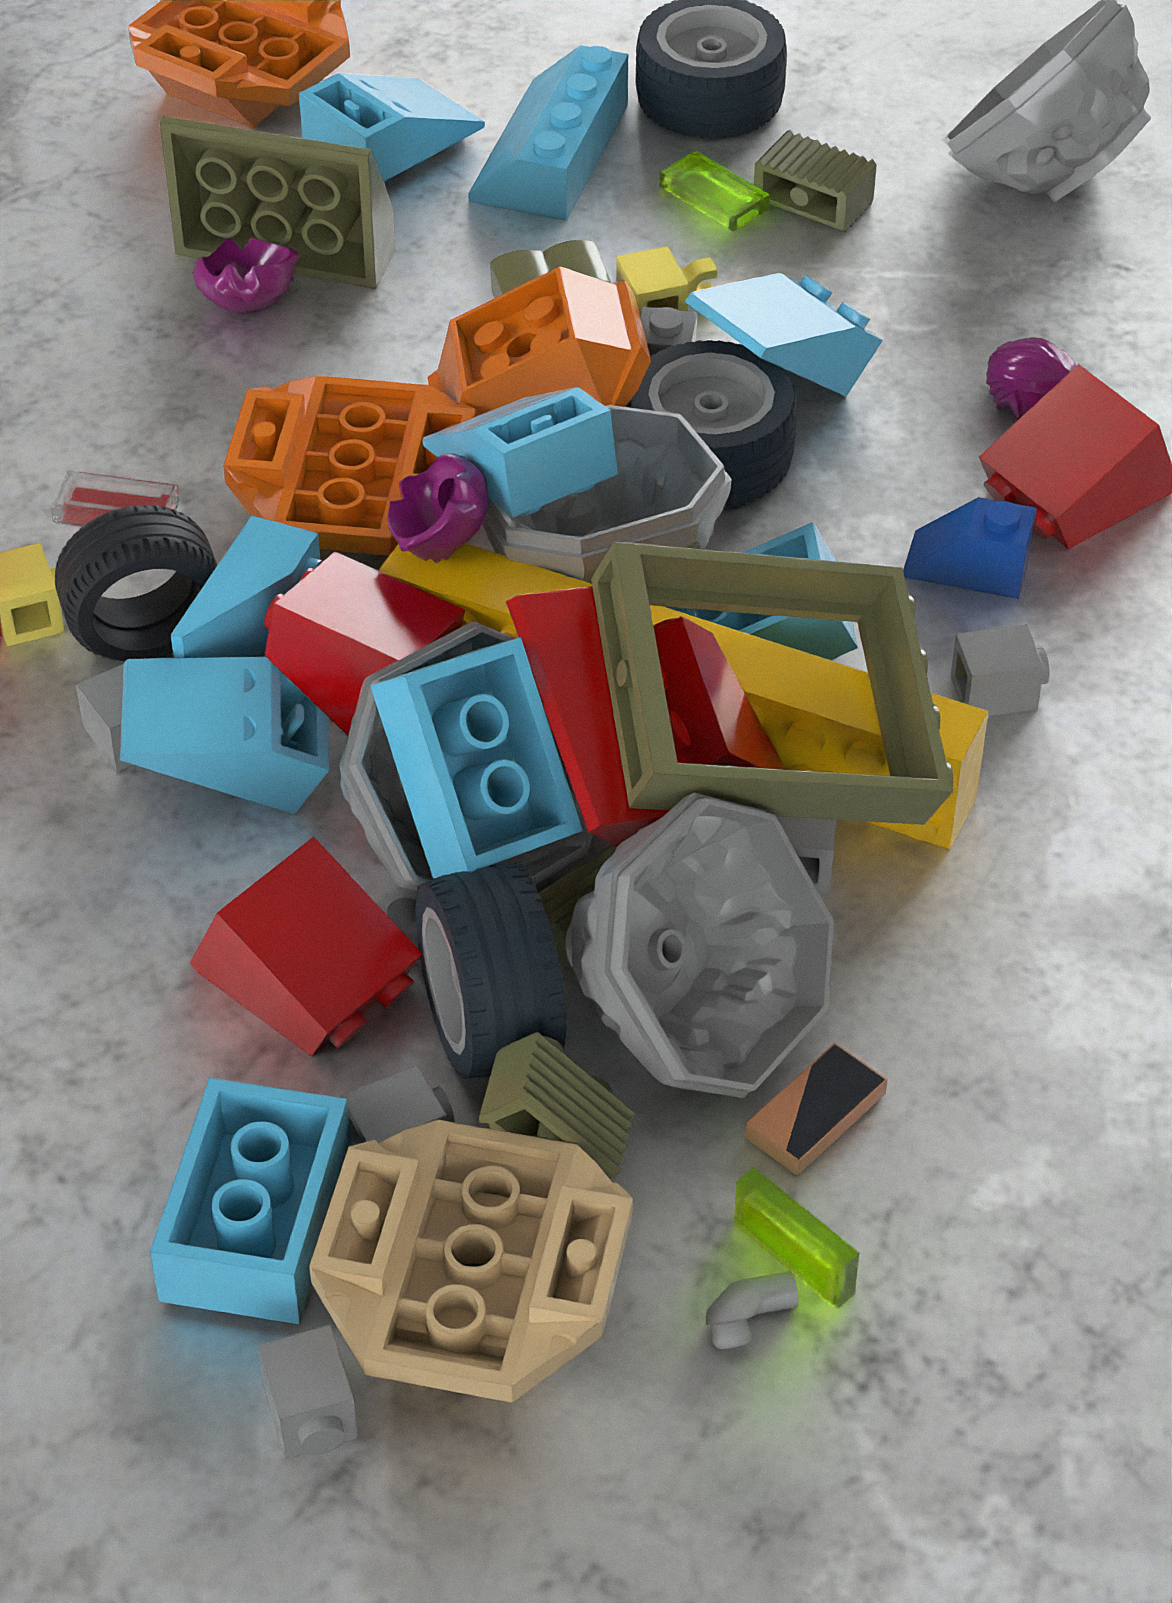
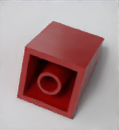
[979,364,1172,549]
[264,552,466,736]
[653,616,785,770]
[189,836,423,1057]

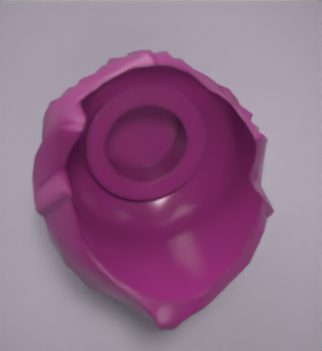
[192,238,300,314]
[986,337,1076,421]
[387,453,489,563]

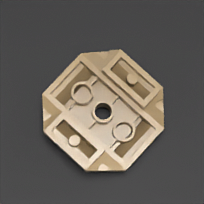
[309,1120,633,1403]

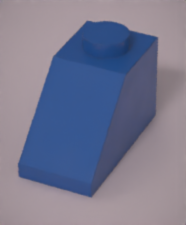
[903,497,1036,599]

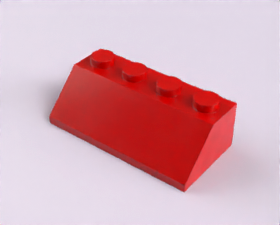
[506,586,691,847]

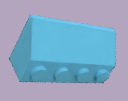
[468,45,628,221]

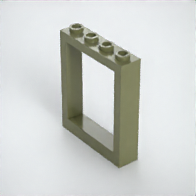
[591,541,953,825]

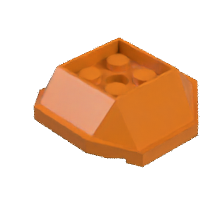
[128,0,350,128]
[427,266,651,417]
[223,375,476,556]

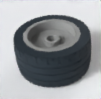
[635,0,787,139]
[626,340,797,509]
[415,863,567,1079]

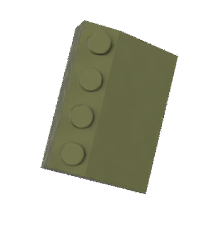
[160,116,396,289]

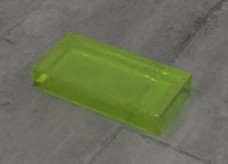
[659,150,770,231]
[734,1167,860,1308]

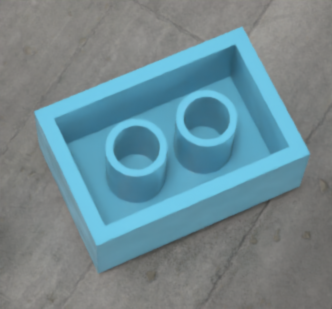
[370,637,583,879]
[150,1078,351,1325]

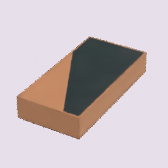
[745,1042,888,1176]

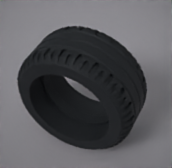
[55,505,217,661]

